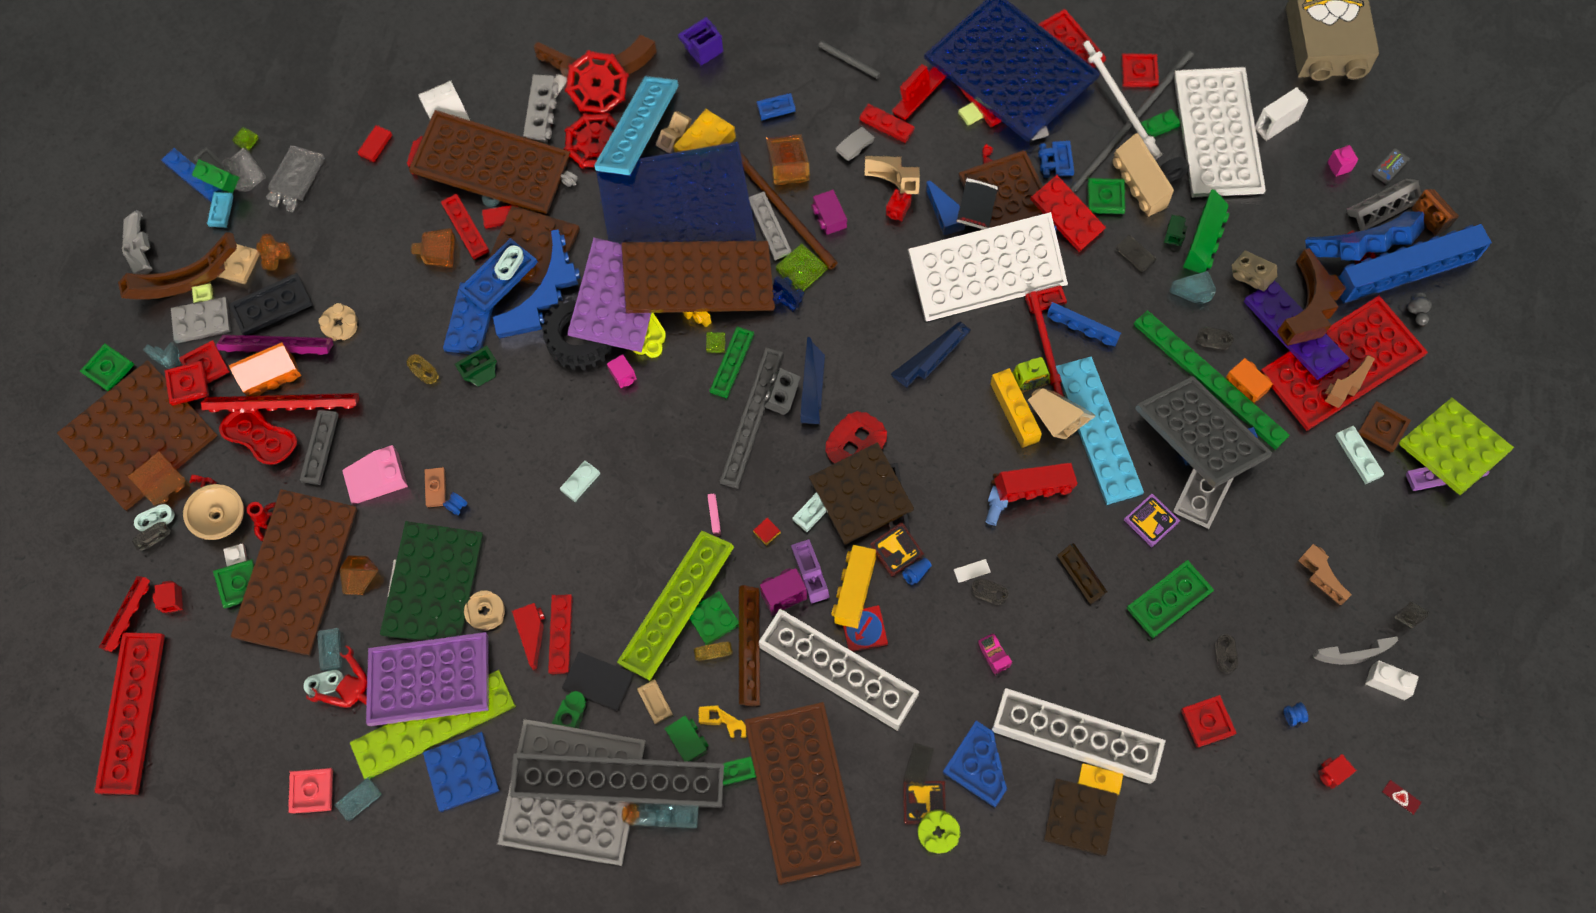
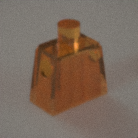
[411,228,455,268]

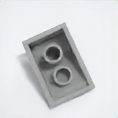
[1173,469,1234,529]

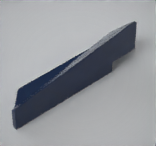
[891,322,971,388]
[800,337,825,424]

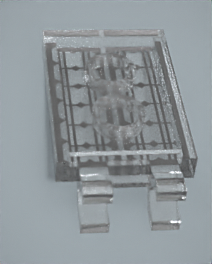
[266,145,325,212]

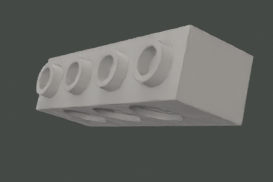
[523,75,559,145]

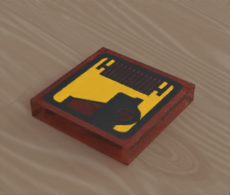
[869,522,924,577]
[903,781,946,824]

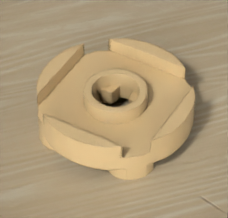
[319,303,358,341]
[464,591,505,631]

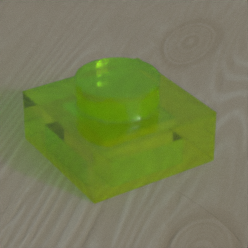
[232,127,259,151]
[706,332,726,353]

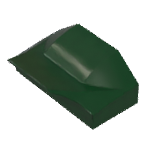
[454,345,497,387]

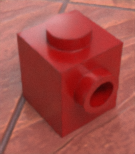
[152,581,183,613]
[1318,754,1356,789]

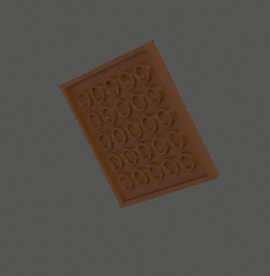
[57,360,218,511]

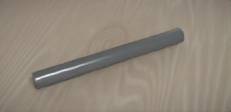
[819,41,880,79]

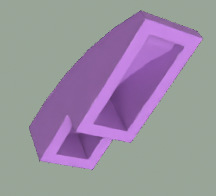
[791,539,830,604]

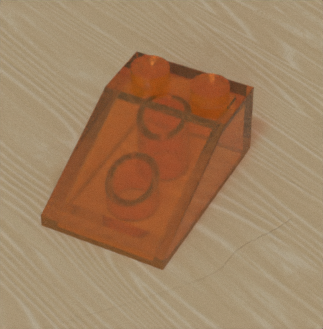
[766,134,810,185]

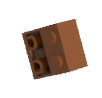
[1412,189,1459,236]

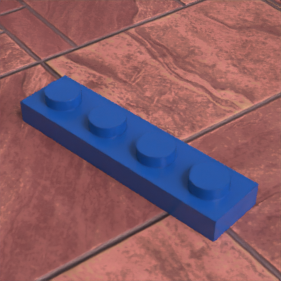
[161,148,224,202]
[1047,302,1121,347]

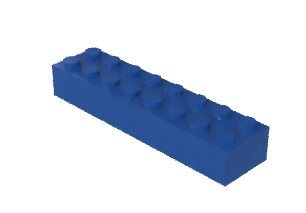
[1338,224,1492,304]

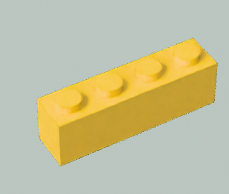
[990,368,1042,448]
[832,545,876,629]

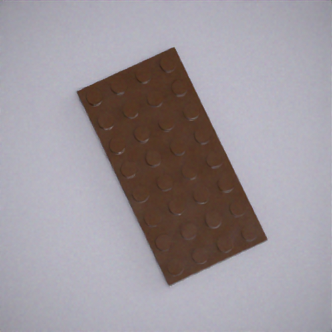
[409,110,570,215]
[621,241,775,313]
[230,489,357,656]
[744,702,861,884]

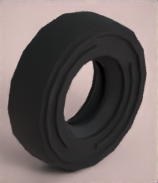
[1160,157,1190,182]

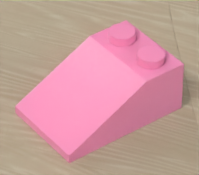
[342,445,408,505]

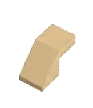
[656,111,692,154]

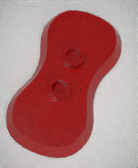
[219,409,297,465]

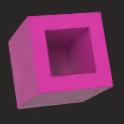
[1328,145,1358,176]
[607,354,636,388]

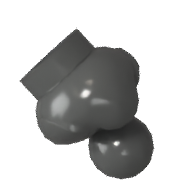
[1407,293,1432,325]

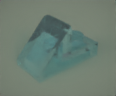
[143,342,180,369]

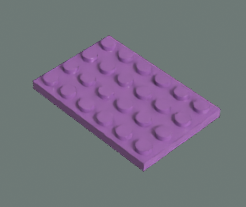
[568,238,651,352]
[366,632,489,726]

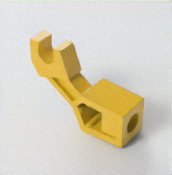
[699,706,746,738]

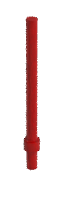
[1029,291,1064,397]

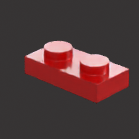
[1025,285,1067,313]

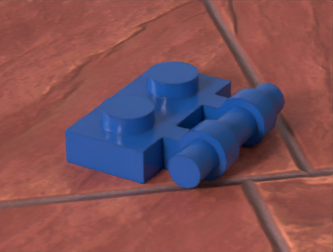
[1038,141,1074,178]

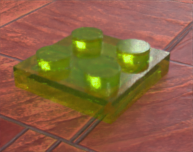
[775,243,827,292]

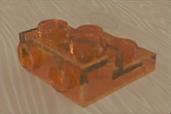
[128,451,186,506]

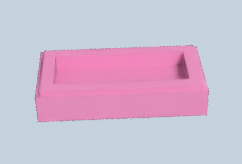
[708,494,721,537]

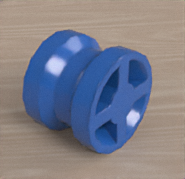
[443,492,468,516]
[1284,702,1308,726]

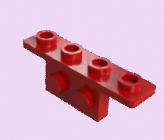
[892,64,948,120]

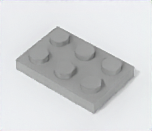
[171,297,231,344]

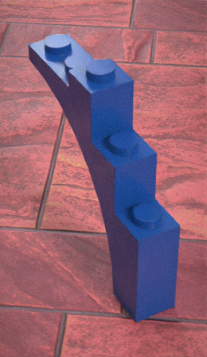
[1305,212,1424,260]
[493,229,581,338]

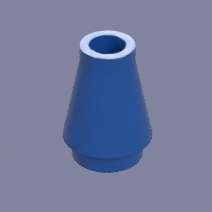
[902,558,932,585]

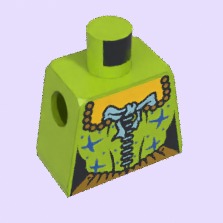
[1012,357,1050,392]

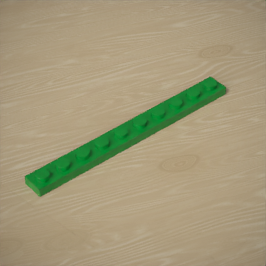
[1134,310,1290,450]

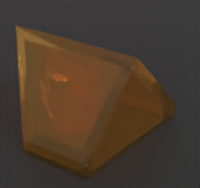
[340,556,379,595]

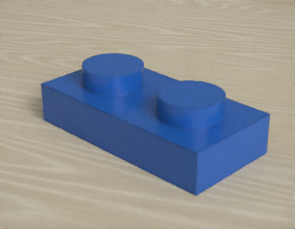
[757,93,795,120]

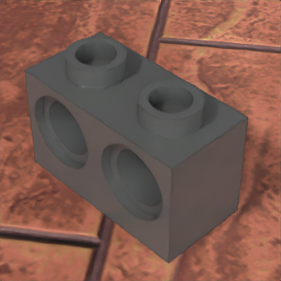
[763,368,801,415]

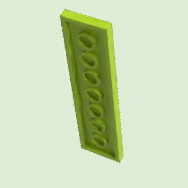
[617,530,734,680]
[349,670,516,780]

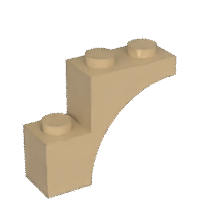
[865,156,920,194]

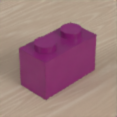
[811,190,847,235]

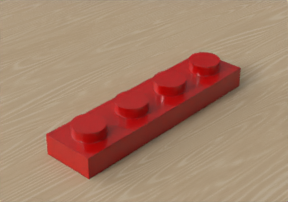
[441,194,490,260]
[98,576,150,652]
[548,595,573,674]

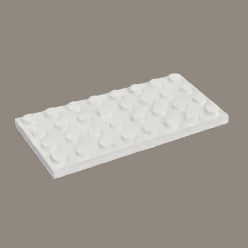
[1174,67,1266,197]
[908,212,1068,321]

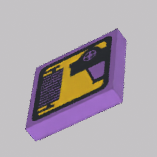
[1124,494,1180,547]

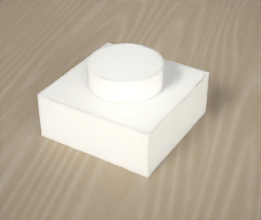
[223,544,248,566]

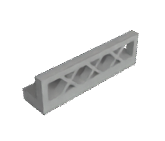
[1347,178,1421,231]

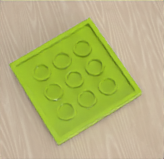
[1399,398,1514,495]

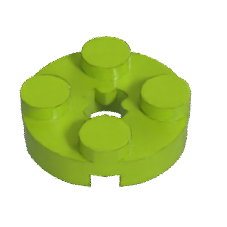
[918,810,960,853]

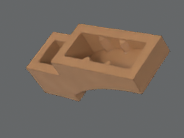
[1325,355,1375,408]
[1298,544,1352,605]

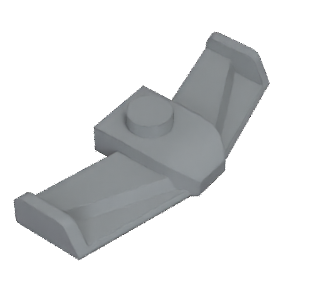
[122,210,153,274]

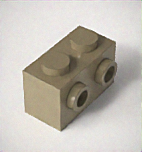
[1232,250,1277,291]

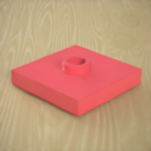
[288,768,333,814]

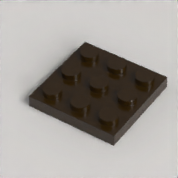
[1043,778,1118,856]

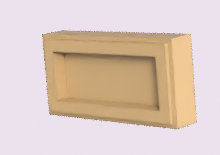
[637,679,673,725]

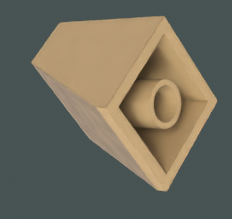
[1028,388,1095,439]

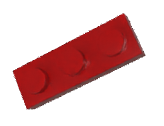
[860,103,914,143]

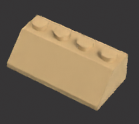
[1113,133,1174,216]

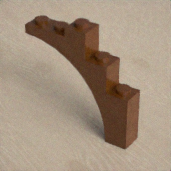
[1277,248,1346,346]

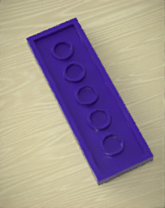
[1244,280,1349,380]

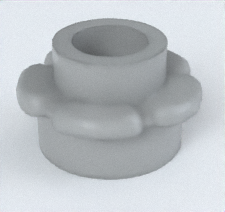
[561,171,578,187]

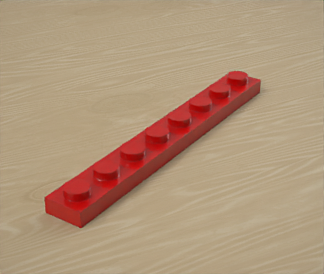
[201,393,359,412]

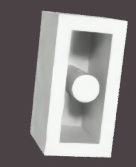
[1365,661,1419,700]

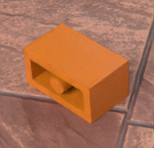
[1226,358,1273,403]

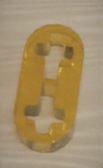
[406,354,438,384]
[694,642,733,661]

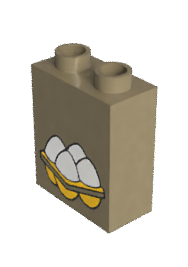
[1286,0,1379,81]

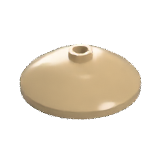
[183,484,244,540]

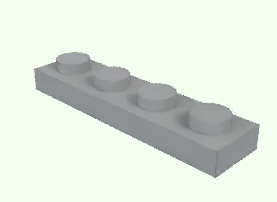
[748,192,791,260]

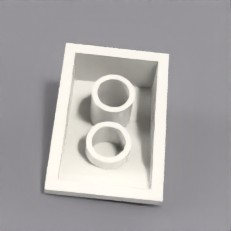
[419,81,470,120]

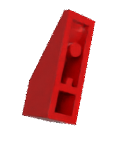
[512,603,545,670]

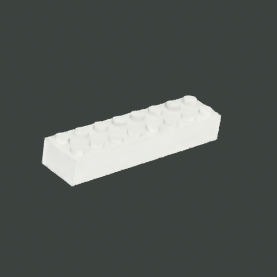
[759,609,919,731]
[992,688,1165,784]

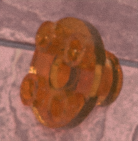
[256,234,290,270]

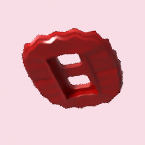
[825,411,887,464]

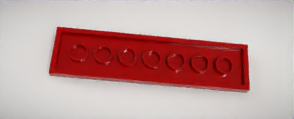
[94,633,165,795]

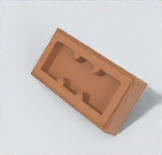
[425,467,446,507]

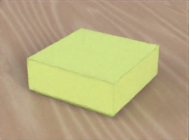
[958,102,983,126]
[192,283,214,303]

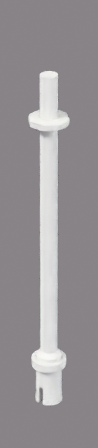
[1083,41,1162,160]

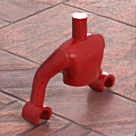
[306,646,367,708]

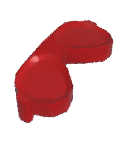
[982,144,993,164]
[189,475,217,487]

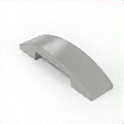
[1312,637,1398,664]

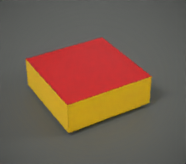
[753,518,781,546]

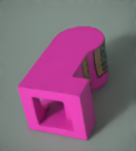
[978,633,1012,675]

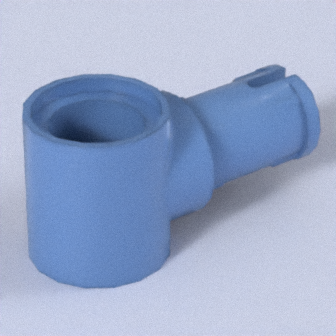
[985,485,1008,526]

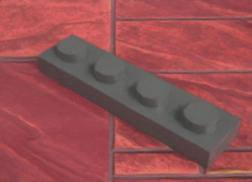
[300,410,339,485]

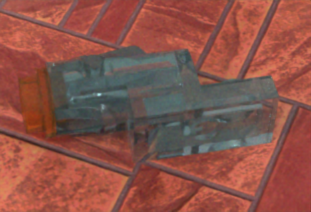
[622,804,698,828]

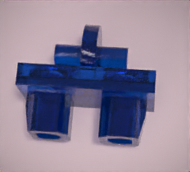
[772,276,804,311]

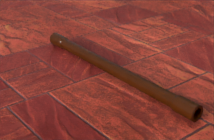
[731,149,838,269]

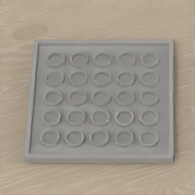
[498,719,646,866]

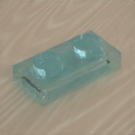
[318,628,342,671]
[335,778,382,821]

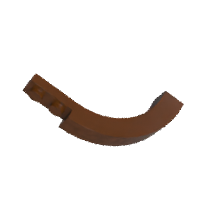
[534,35,657,83]
[118,232,237,299]

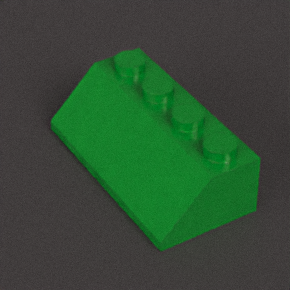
[1183,189,1230,274]

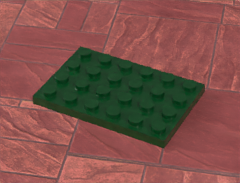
[380,521,483,641]

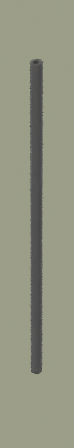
[1070,51,1193,193]

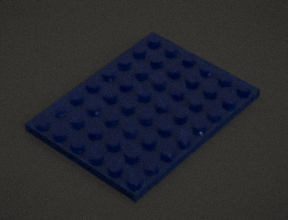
[924,0,1100,142]
[596,142,757,244]

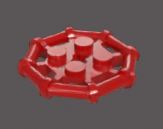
[565,50,629,114]
[563,113,618,169]

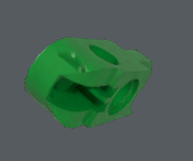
[552,691,587,729]

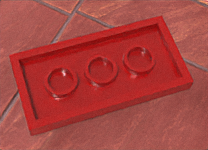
[1030,175,1106,252]

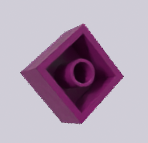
[760,568,807,616]

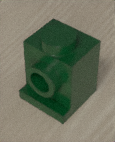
[1164,215,1188,246]

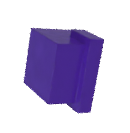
[678,17,723,66]

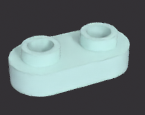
[495,246,524,280]
[134,504,175,533]
[304,670,345,696]

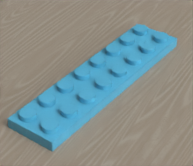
[594,76,678,175]
[1056,357,1144,505]

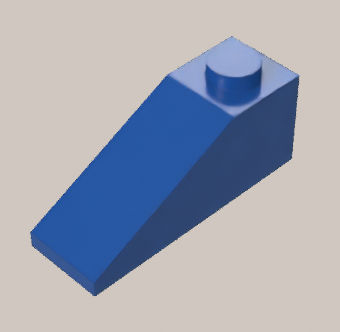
[926,181,965,236]

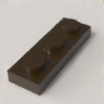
[1057,543,1108,604]

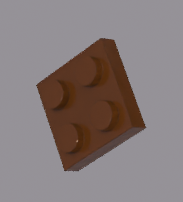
[1358,401,1411,453]

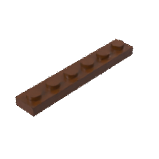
[739,585,760,707]

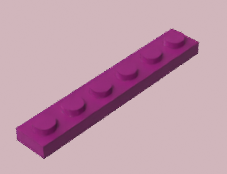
[216,335,333,355]

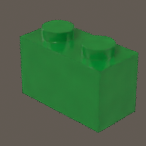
[191,159,240,193]
[665,715,709,762]

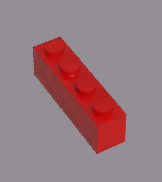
[994,463,1078,502]

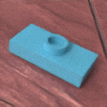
[207,192,234,228]

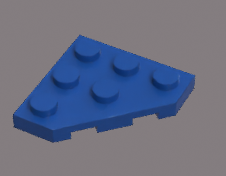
[943,721,1007,807]

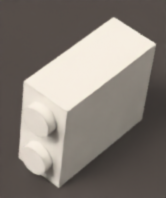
[1255,87,1308,141]

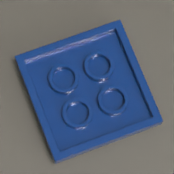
[423,732,500,812]

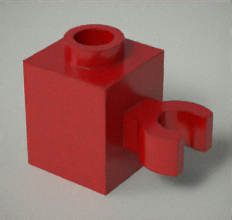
[886,189,912,221]

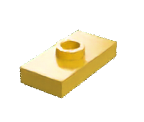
[1078,763,1123,795]

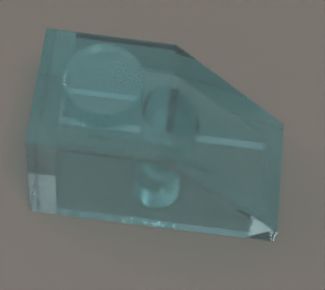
[1170,271,1216,303]

